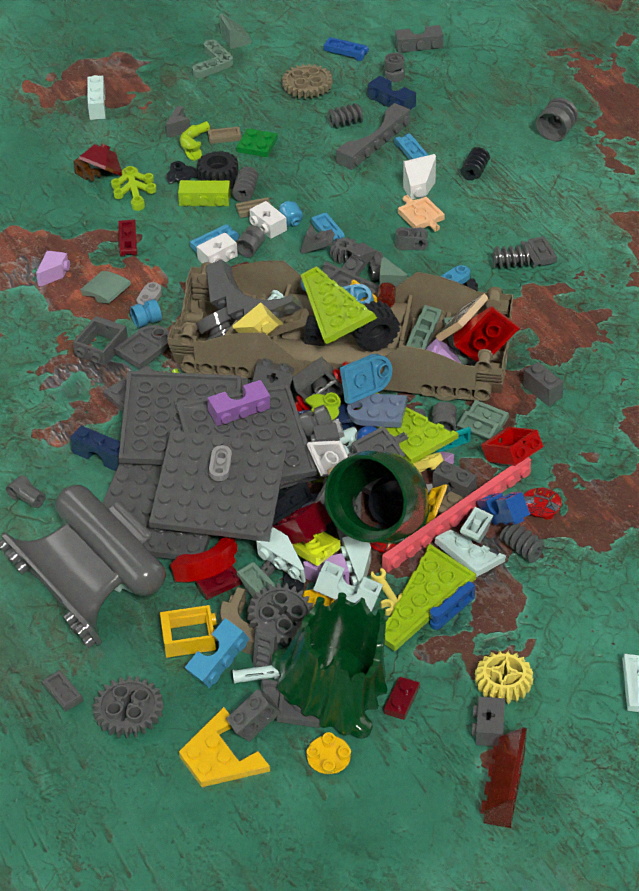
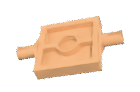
[398,195,445,232]

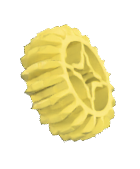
[475,650,533,705]

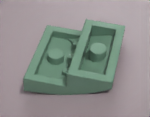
[80,271,131,303]
[457,400,509,440]

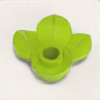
[305,392,341,420]

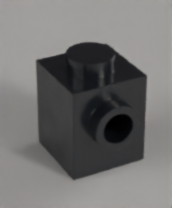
[305,315,324,346]

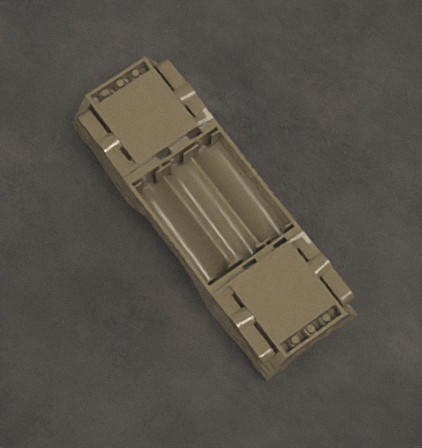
[167,260,513,401]

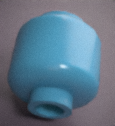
[279,201,303,226]

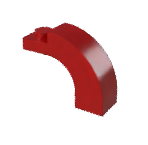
[170,537,238,582]

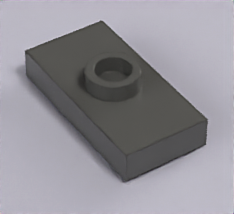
[42,670,83,712]

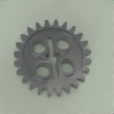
[247,583,314,648]
[93,676,164,739]

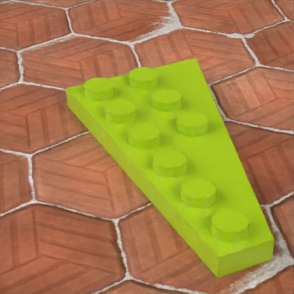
[301,266,377,344]
[357,393,459,463]
[385,543,476,651]

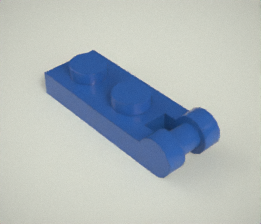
[324,37,369,61]
[430,581,475,630]

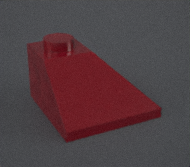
[79,144,122,176]

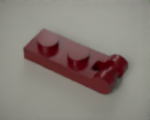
[118,219,138,257]

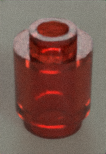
[377,283,396,308]

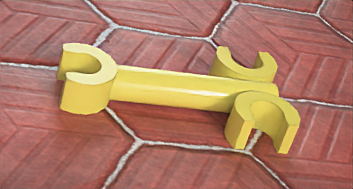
[371,568,402,616]

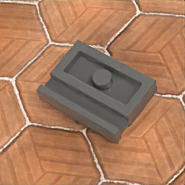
[521,236,557,268]

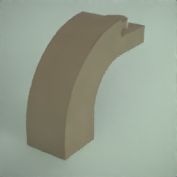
[221,587,265,655]

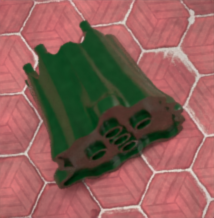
[271,592,388,739]

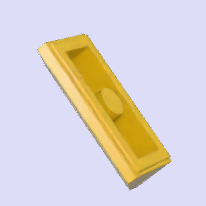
[426,484,447,524]

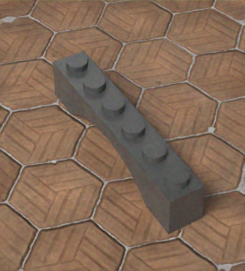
[336,103,411,170]

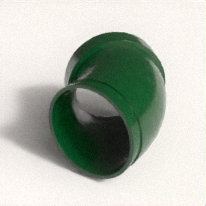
[325,450,429,544]

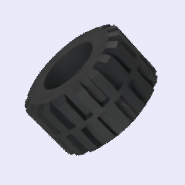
[197,151,239,189]
[350,301,400,352]

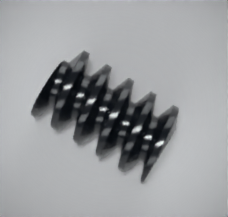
[461,147,490,181]

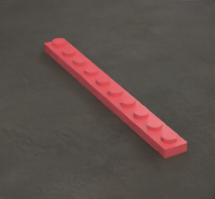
[382,457,531,573]

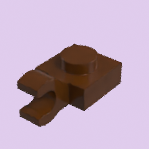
[73,158,101,181]

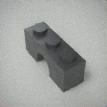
[395,25,443,53]

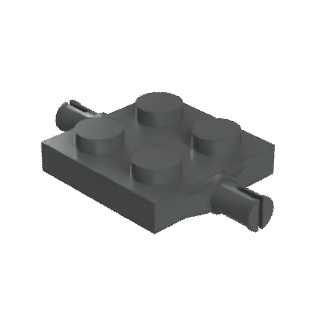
[351,426,408,457]

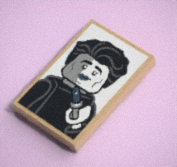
[435,293,488,341]

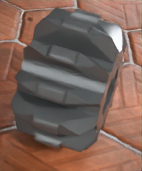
[330,237,358,264]

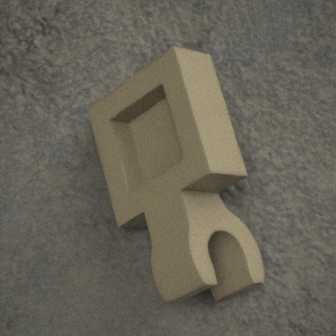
[438,491,464,515]

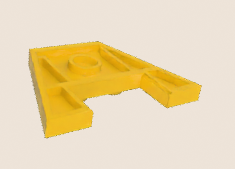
[179,707,270,787]

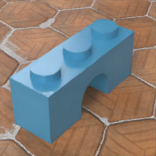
[184,618,249,688]

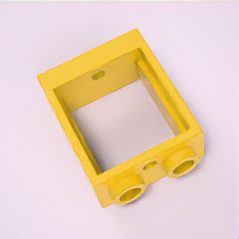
[160,605,218,658]

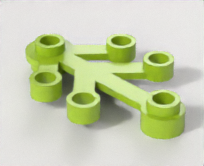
[111,166,157,211]

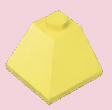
[233,303,283,336]

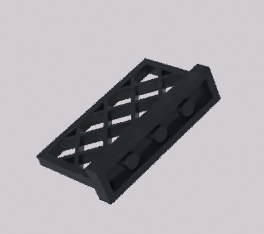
[273,481,313,525]

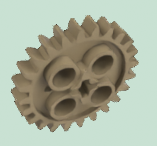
[282,63,333,99]

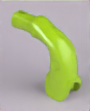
[180,121,210,161]

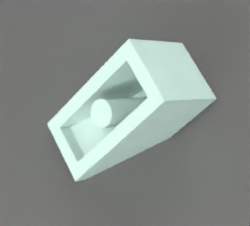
[460,507,493,544]

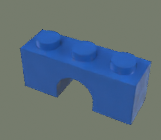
[477,492,530,525]

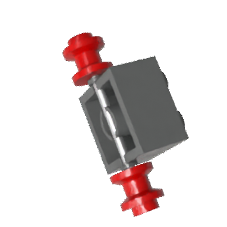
[292,356,352,411]

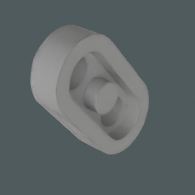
[137,282,162,305]
[209,445,232,481]

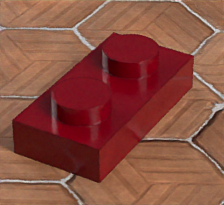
[197,565,243,600]
[384,677,420,720]

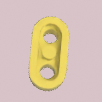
[413,452,443,472]

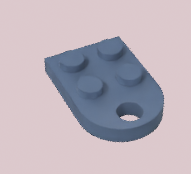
[347,394,408,428]

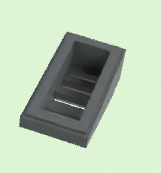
[253,628,278,672]

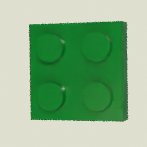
[236,128,278,157]

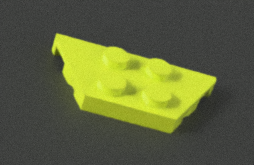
[292,532,341,566]

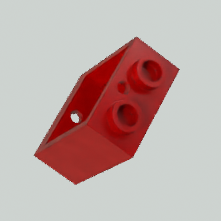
[481,427,544,465]

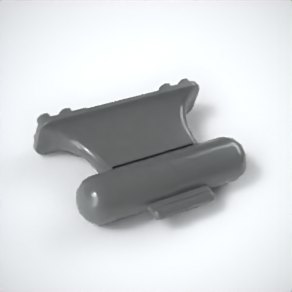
[0,485,166,648]

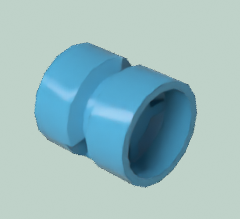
[130,299,162,328]

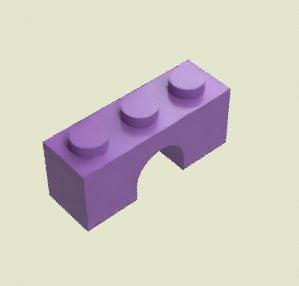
[208,380,270,426]

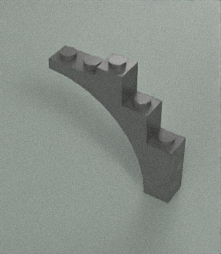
[206,259,302,321]

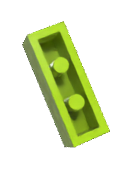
[178,180,231,206]

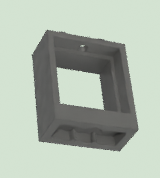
[73,316,128,366]

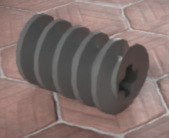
[328,103,363,128]
[232,167,259,202]
[492,245,530,269]
[500,523,544,563]

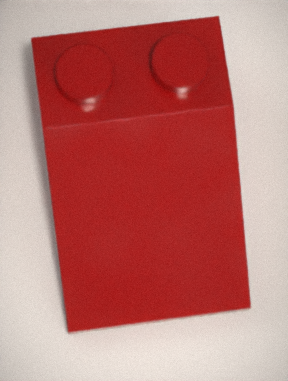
[453,306,520,362]

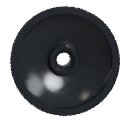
[368,477,404,528]

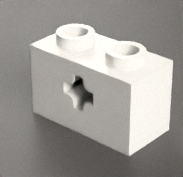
[249,201,287,239]
[197,233,238,263]

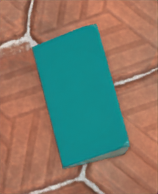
[435,427,471,453]

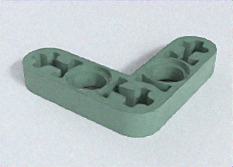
[192,40,233,78]

